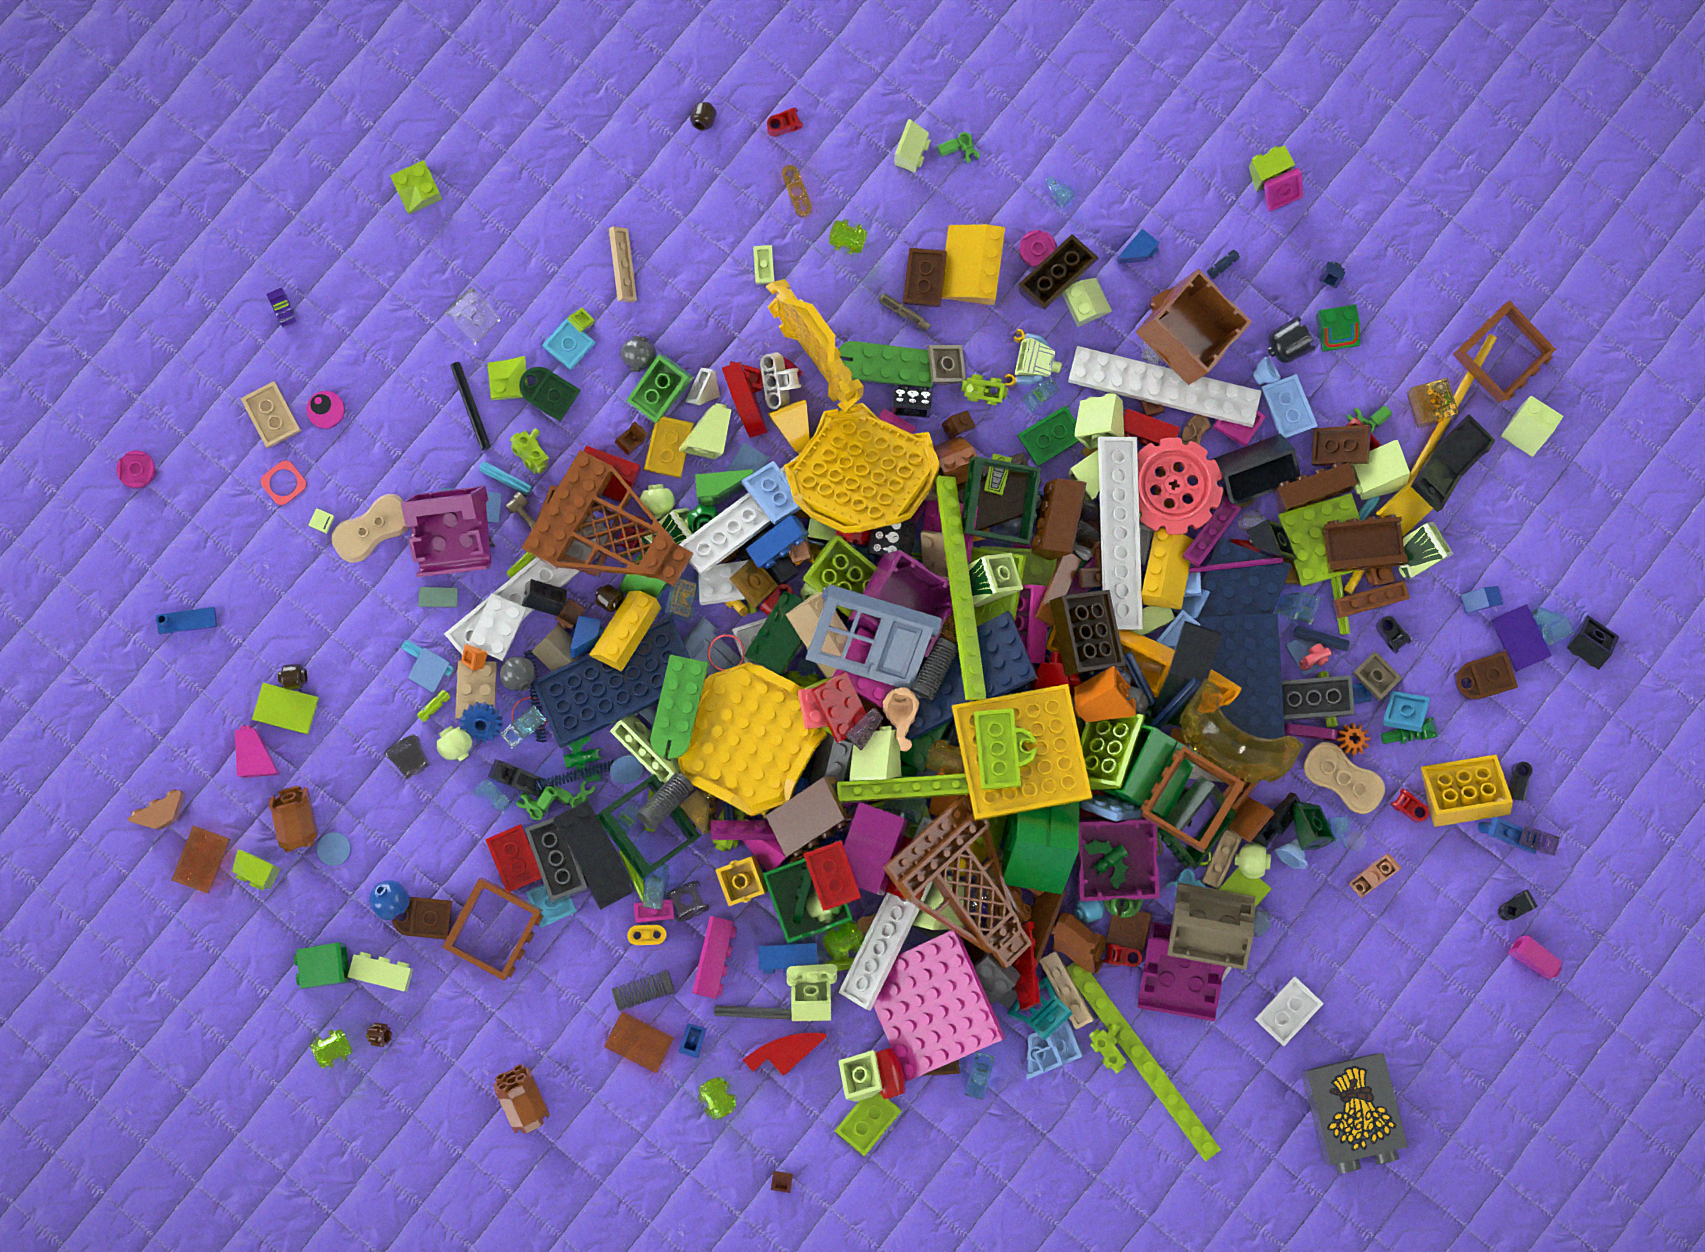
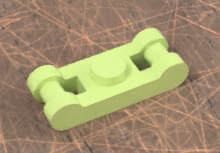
[787,964,837,986]

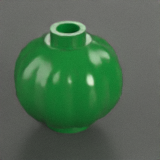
[687,504,720,534]

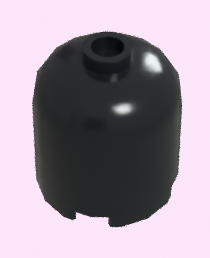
[1267,316,1316,363]

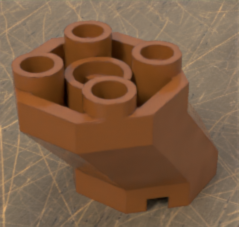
[269,786,318,852]
[1051,912,1106,974]
[493,1064,550,1133]

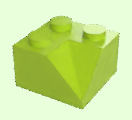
[1249,145,1295,192]
[390,160,442,215]
[232,849,281,891]

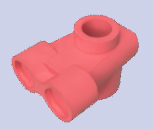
[1299,643,1332,671]

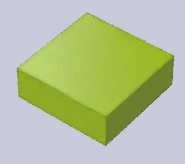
[567,308,595,333]

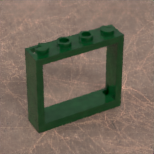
[961,456,1042,545]
[596,774,701,879]
[1157,775,1237,870]

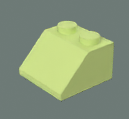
[894,119,931,172]
[1062,278,1112,327]
[791,981,831,1021]
[839,1050,882,1102]

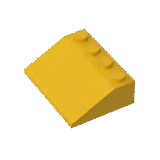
[942,224,1005,305]
[1421,754,1513,827]

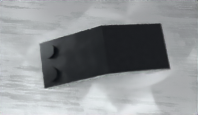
[1411,414,1495,512]
[1150,621,1222,729]
[553,800,635,910]

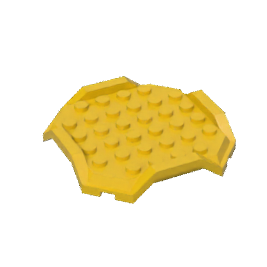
[766,279,864,413]
[784,403,940,533]
[677,662,828,817]

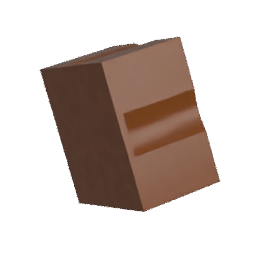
[1135,268,1252,385]

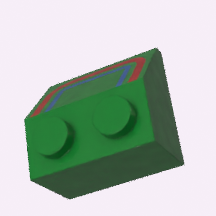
[1316,304,1360,352]

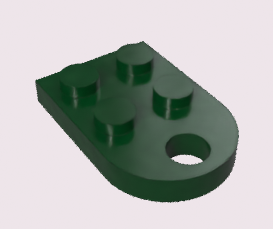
[519,367,581,423]
[793,866,812,924]

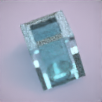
[1276,592,1321,624]
[1532,607,1575,645]
[501,705,546,749]
[882,798,927,825]
[643,862,670,910]
[964,1052,995,1100]

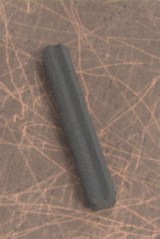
[714,1005,792,1020]

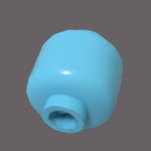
[1074,899,1105,923]

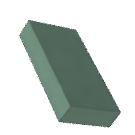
[418,587,458,608]

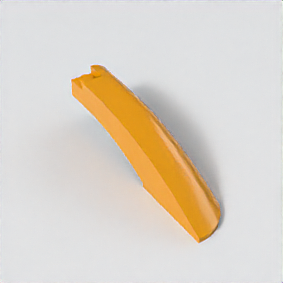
[1046,625,1241,711]

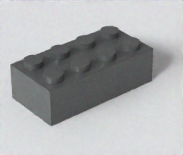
[1282,675,1355,721]
[525,818,589,904]
[973,953,1020,1005]

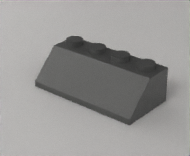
[808,732,854,797]

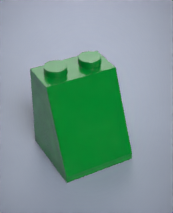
[294,942,350,989]

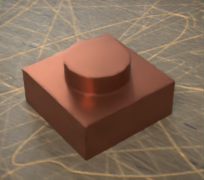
[1140,400,1165,417]
[771,1171,793,1193]

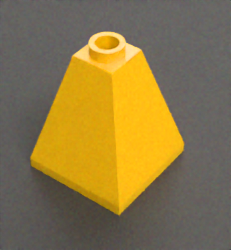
[767,399,810,454]

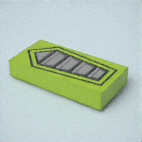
[984,453,1012,496]

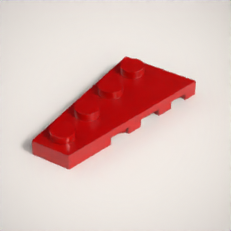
[1011,921,1040,1010]

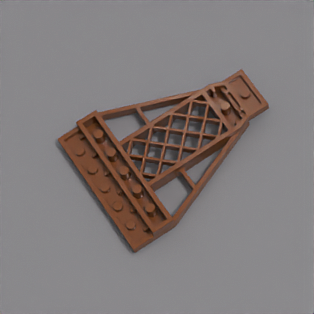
[521,450,694,587]
[883,795,1032,969]

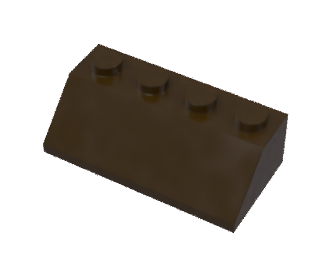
[1018,234,1099,310]

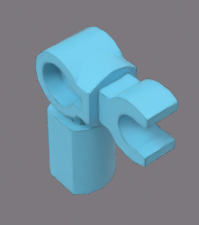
[1166,869,1205,896]

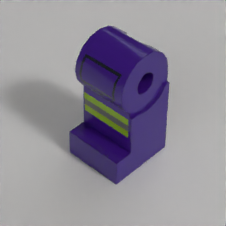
[266,287,296,328]

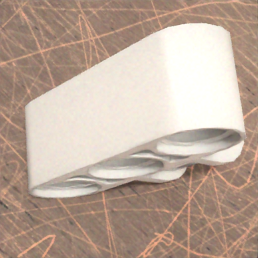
[760,352,801,409]

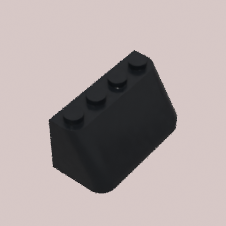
[1211,434,1300,505]

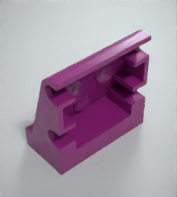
[401,486,491,577]
[1137,921,1225,1021]

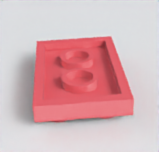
[798,688,828,729]

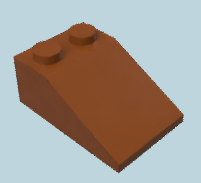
[933,435,983,484]

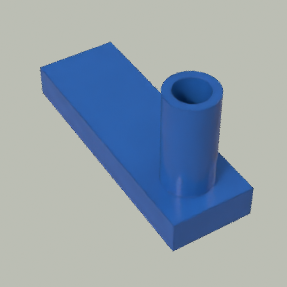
[156,607,217,635]
[1478,817,1541,854]

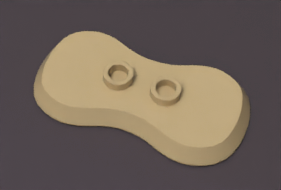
[331,494,410,563]
[1304,742,1385,814]

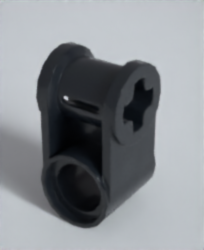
[1376,616,1411,654]
[1498,889,1538,921]

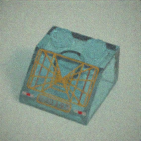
[665,577,699,623]

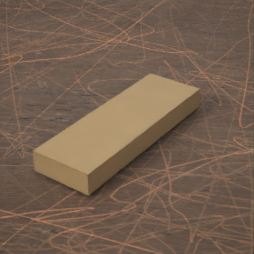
[1201,830,1242,890]

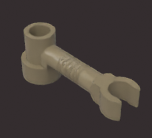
[505,491,536,529]

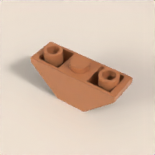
[127,789,185,830]
[1348,853,1401,898]

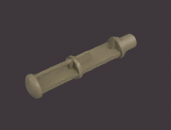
[879,293,931,331]

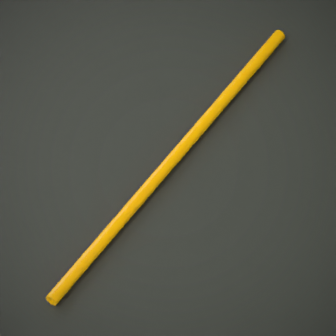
[1343,334,1497,595]

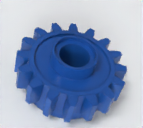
[460,702,503,743]

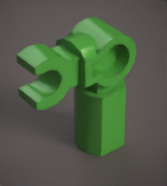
[937,132,980,164]
[1346,405,1392,434]
[554,781,595,808]
[516,786,558,821]

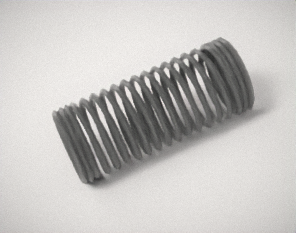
[911,637,959,700]
[637,772,694,830]
[612,970,675,1011]

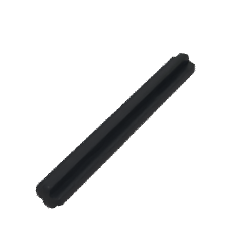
[451,362,491,451]

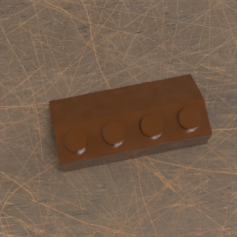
[1275,462,1358,514]
[1031,478,1087,561]
[1021,890,1066,965]

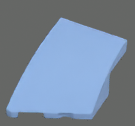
[1026,1020,1084,1079]

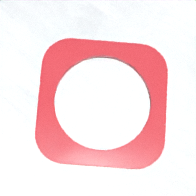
[261,460,306,505]

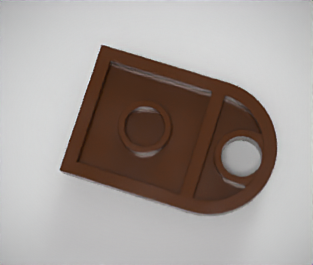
[1455,651,1518,700]
[392,897,453,940]

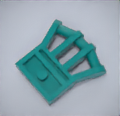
[1007,976,1073,1041]

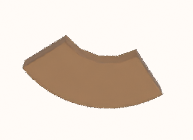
[1181,414,1211,445]

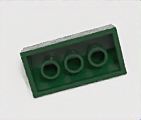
[744,591,804,676]

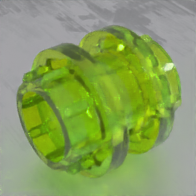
[828,218,867,255]
[823,922,864,961]
[310,1029,352,1068]
[697,1077,737,1120]

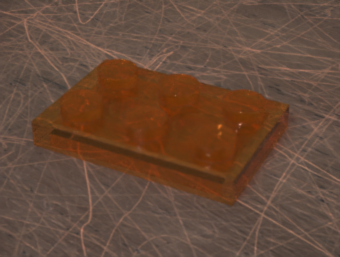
[171,825,231,894]
[604,1012,674,1073]

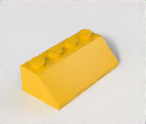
[1141,528,1194,610]
[589,591,661,671]

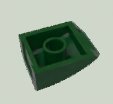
[1293,802,1336,851]

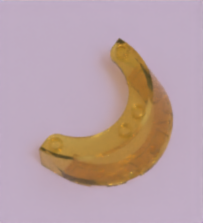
[1180,679,1304,783]

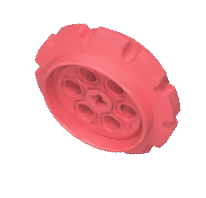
[1137,438,1223,535]

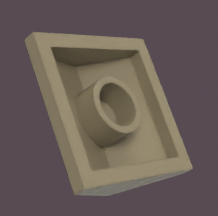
[927,345,967,385]
[531,624,582,672]
[1352,651,1402,701]

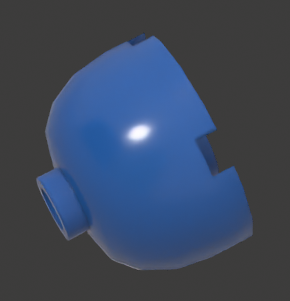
[369,880,410,920]

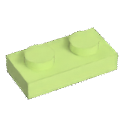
[753,245,774,285]

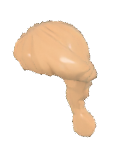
[883,687,919,752]

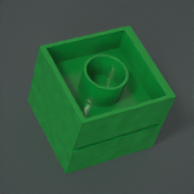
[1097,725,1200,819]
[1002,801,1079,895]
[763,858,853,945]

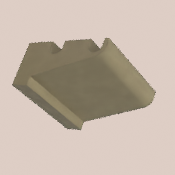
[1167,882,1256,970]

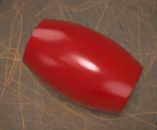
[875,1048,905,1100]

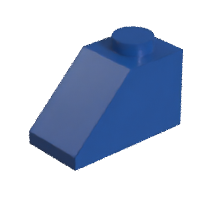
[1117,228,1160,264]
[570,616,604,658]

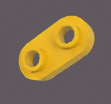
[627,925,667,945]

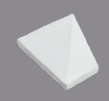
[686,368,720,405]

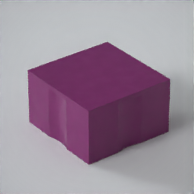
[848,550,953,658]
[844,802,911,896]
[1076,815,1160,901]

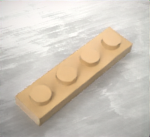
[609,226,637,303]
[1040,951,1094,1029]

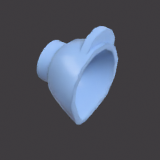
[1252,356,1280,385]
[1275,839,1308,869]

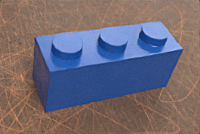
[746,515,809,569]
[758,943,818,974]

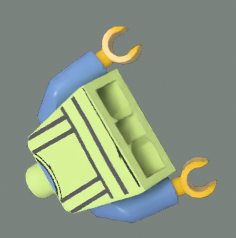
[1005,329,1061,387]

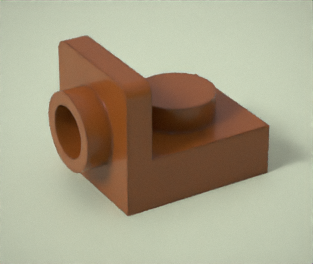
[1365,567,1395,588]

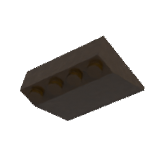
[957,452,1042,531]
[1049,590,1125,677]

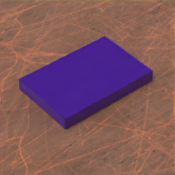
[1491,604,1552,672]

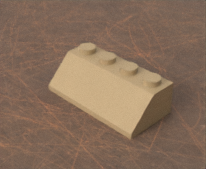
[785,592,853,678]

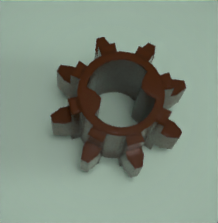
[366,1023,392,1047]

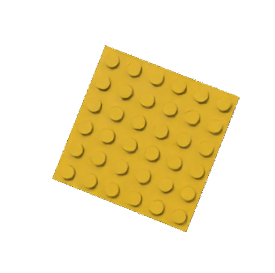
[952,684,1092,821]

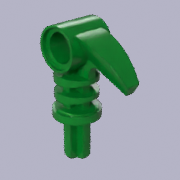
[1381,717,1438,744]

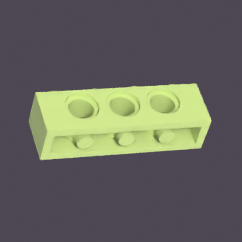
[610,715,681,784]

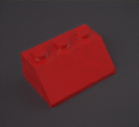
[584,446,641,504]

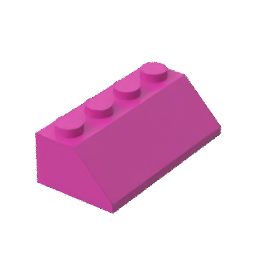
[1015,584,1047,664]
[692,916,737,999]

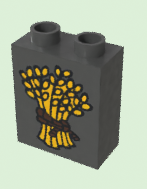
[1301,1053,1408,1174]

